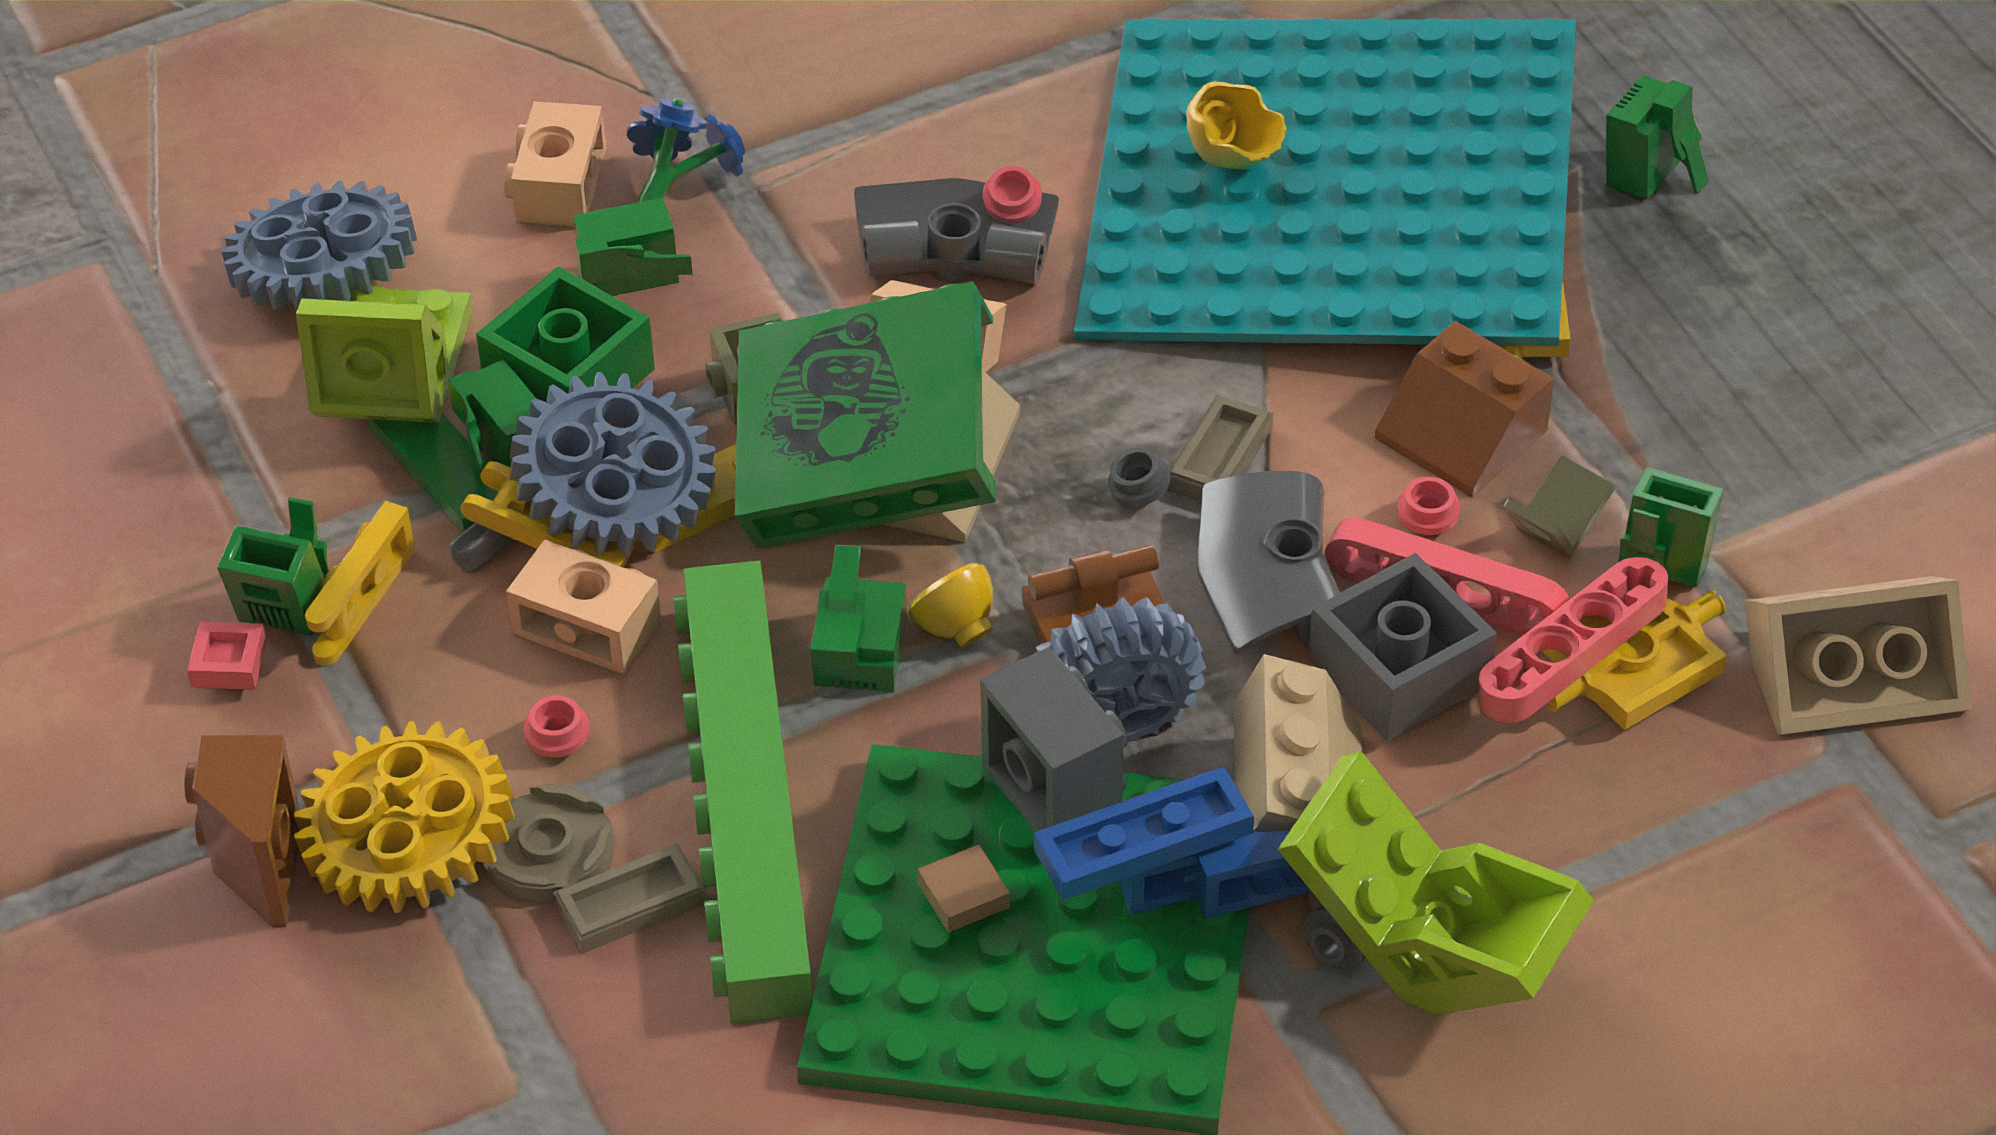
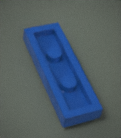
[1034,766,1254,901]

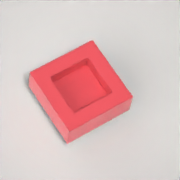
[187,622,267,690]

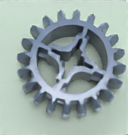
[1036,597,1206,741]

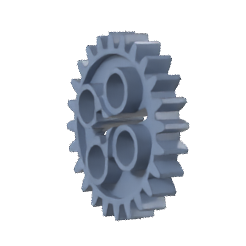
[221,181,417,311]
[509,372,716,556]

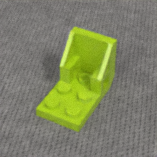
[296,286,472,423]
[1277,751,1594,1015]

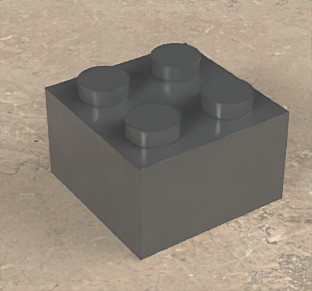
[1308,553,1497,742]
[980,646,1127,832]

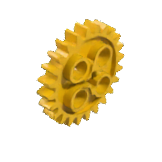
[294,721,515,913]

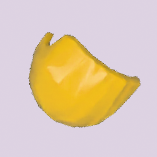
[1186,82,1287,170]

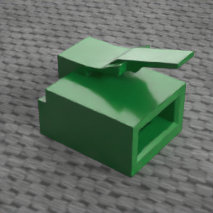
[1606,75,1709,200]
[573,198,693,296]
[448,359,536,481]
[1618,467,1724,587]
[217,497,329,636]
[810,545,907,692]

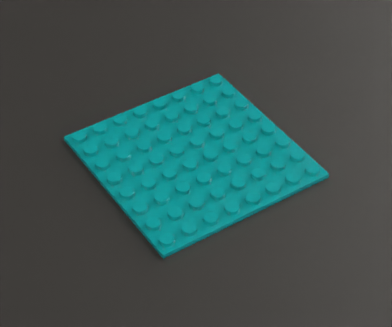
[1074,18,1576,346]

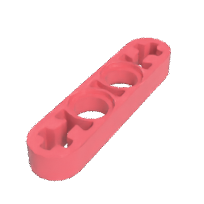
[1325,517,1570,635]
[1478,557,1668,723]

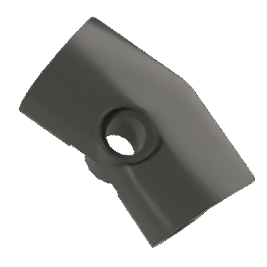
[854,178,1059,285]
[1197,471,1341,654]

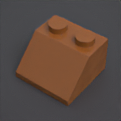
[1375,321,1554,497]
[184,735,300,927]

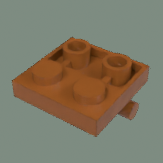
[1022,545,1165,644]

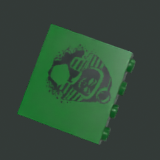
[735,281,996,549]

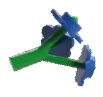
[627,98,745,203]

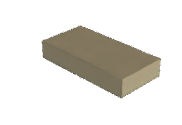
[1167,395,1273,502]
[553,843,706,954]

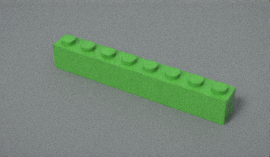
[673,561,813,1024]

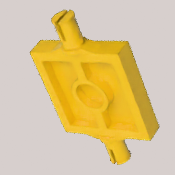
[1542,589,1727,730]

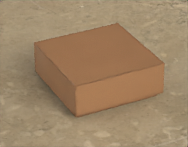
[917,845,1010,933]

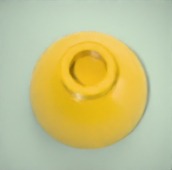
[908,563,993,649]

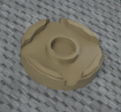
[483,784,615,904]

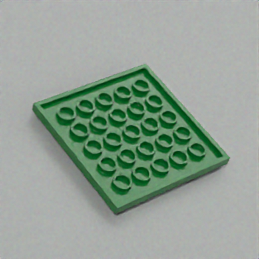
[797,744,1251,1135]

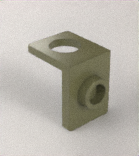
[705,313,782,426]
[1502,456,1615,558]

